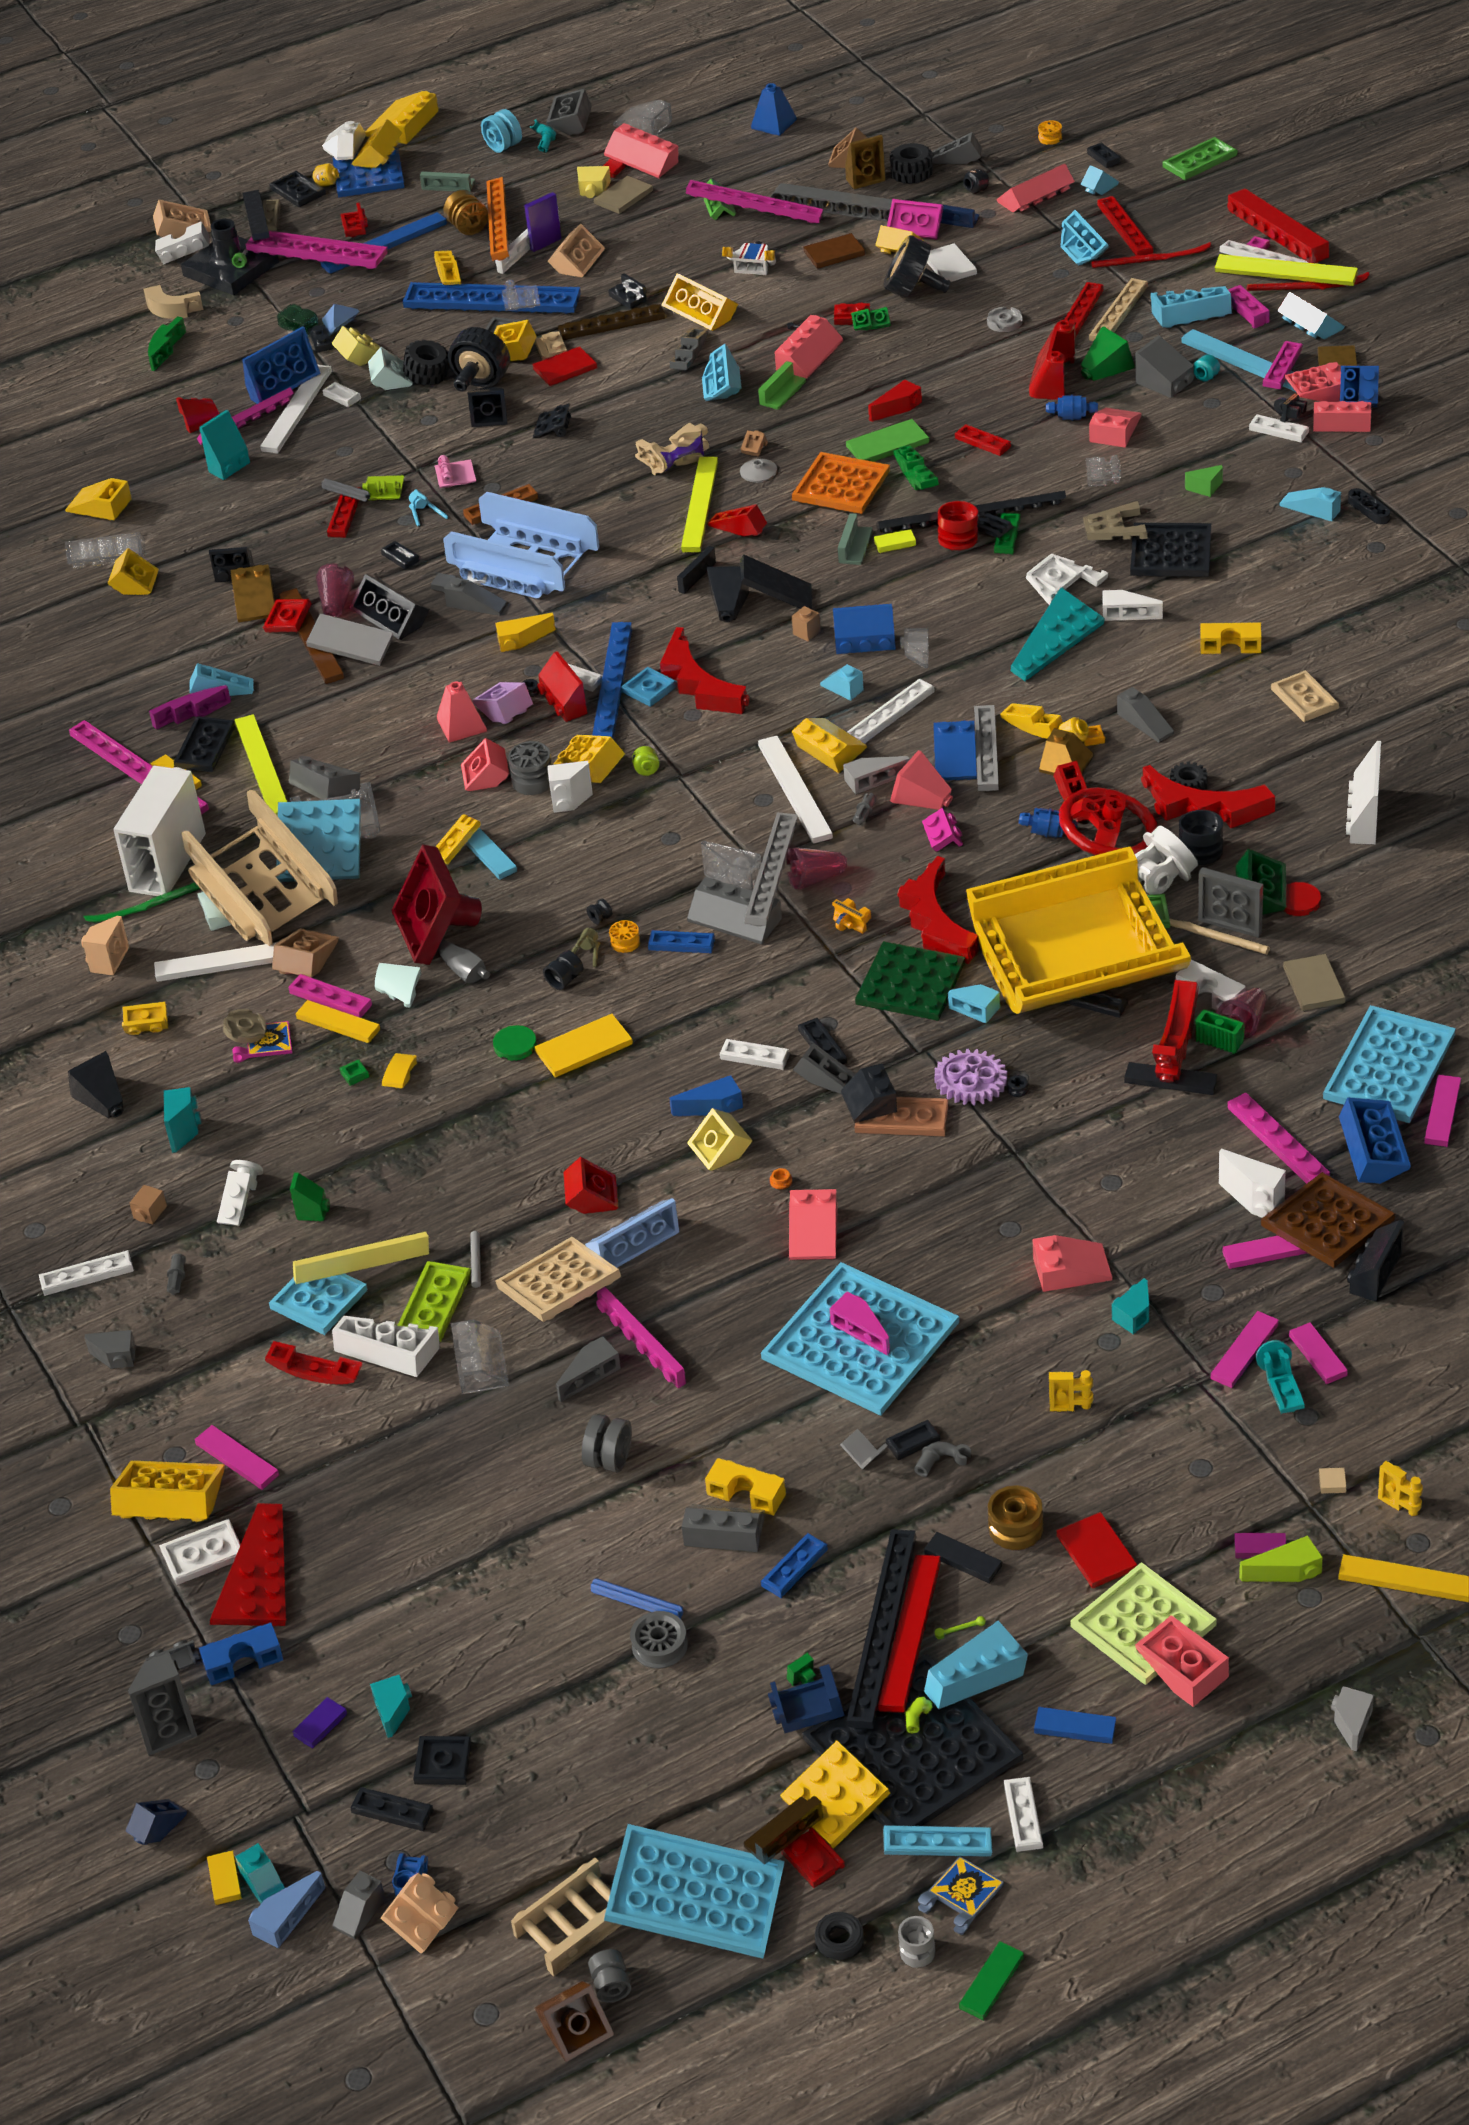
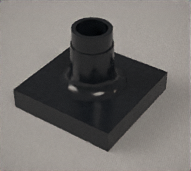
[181,218,279,296]

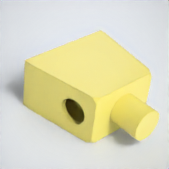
[577,166,611,198]

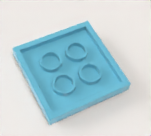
[269,1274,368,1335]

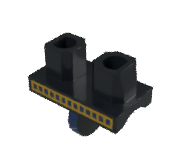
[1274,393,1307,422]

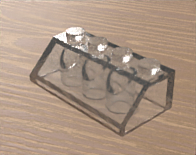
[65,532,145,569]

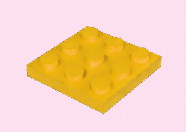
[780,1741,890,1849]

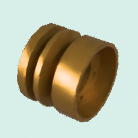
[443,190,488,235]

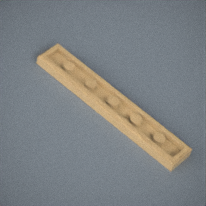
[1089,278,1148,341]

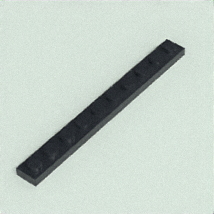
[876,491,1066,533]
[846,1529,917,1729]

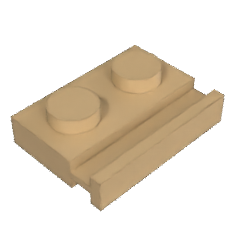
[535,331,567,360]

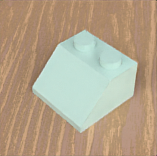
[368,347,413,390]

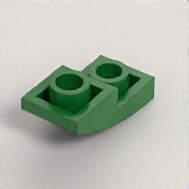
[851,307,891,331]

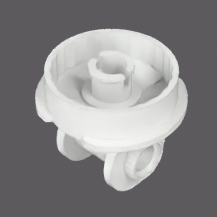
[1135,826,1198,895]

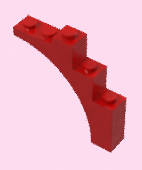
[1141,765,1275,828]
[897,856,979,964]
[1152,980,1199,1083]

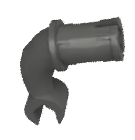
[914,1441,971,1477]

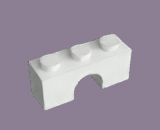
[155,221,209,265]
[1176,960,1246,1017]

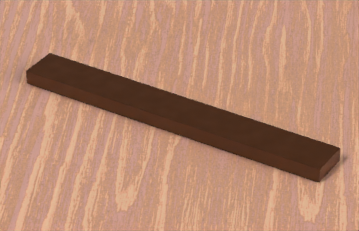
[278,588,344,684]

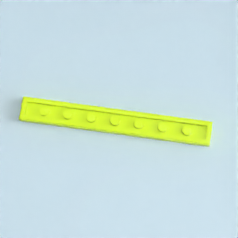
[1215,254,1358,286]
[681,457,718,552]
[235,714,287,816]

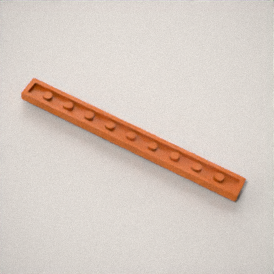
[486,177,509,261]

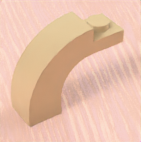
[143,285,203,319]

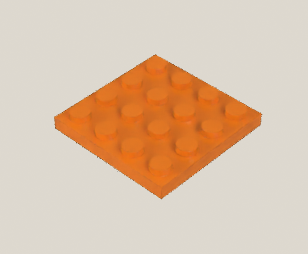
[792,452,890,514]

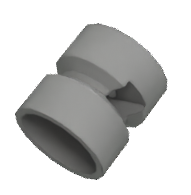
[898,1916,935,1968]

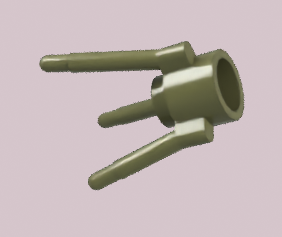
[571,928,601,968]

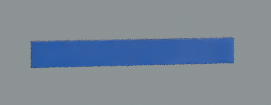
[321,212,447,274]

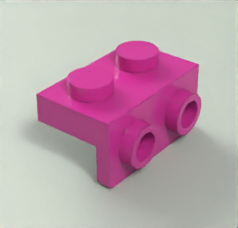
[922,808,963,852]

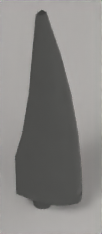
[437,939,490,983]

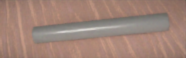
[470,1231,481,1288]

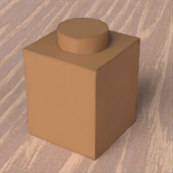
[792,606,821,641]
[130,1185,167,1225]

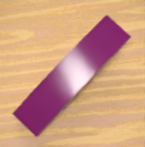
[149,685,231,730]

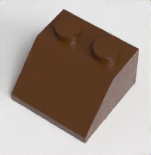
[535,1981,614,2062]

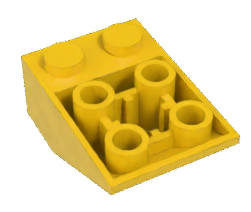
[65,478,132,520]
[554,735,625,783]

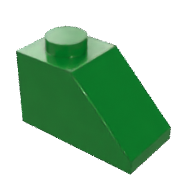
[290,1172,330,1221]

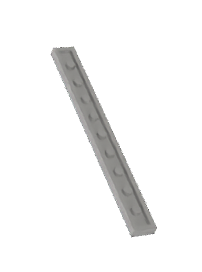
[745,812,798,927]

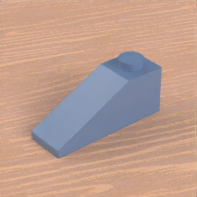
[248,1871,325,1949]

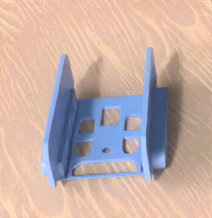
[443,492,599,598]

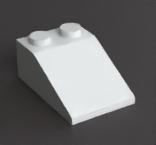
[1219,1149,1286,1218]

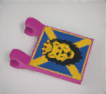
[232,1021,292,1063]

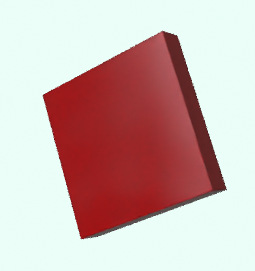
[263,599,312,632]

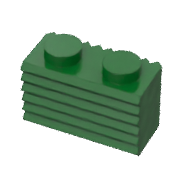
[1195,1009,1245,1054]

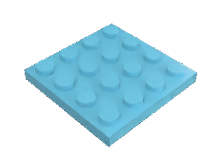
[276,799,361,882]

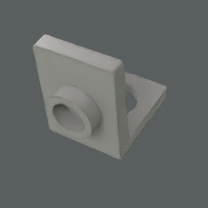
[840,1429,888,1469]

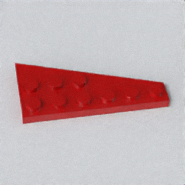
[209,1503,286,1626]

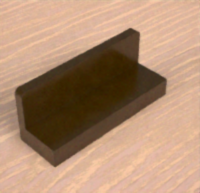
[743,1795,823,1865]

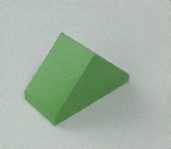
[1185,465,1223,497]

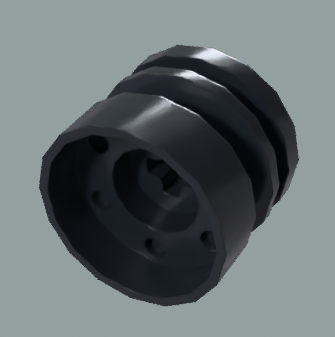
[1179,810,1223,865]

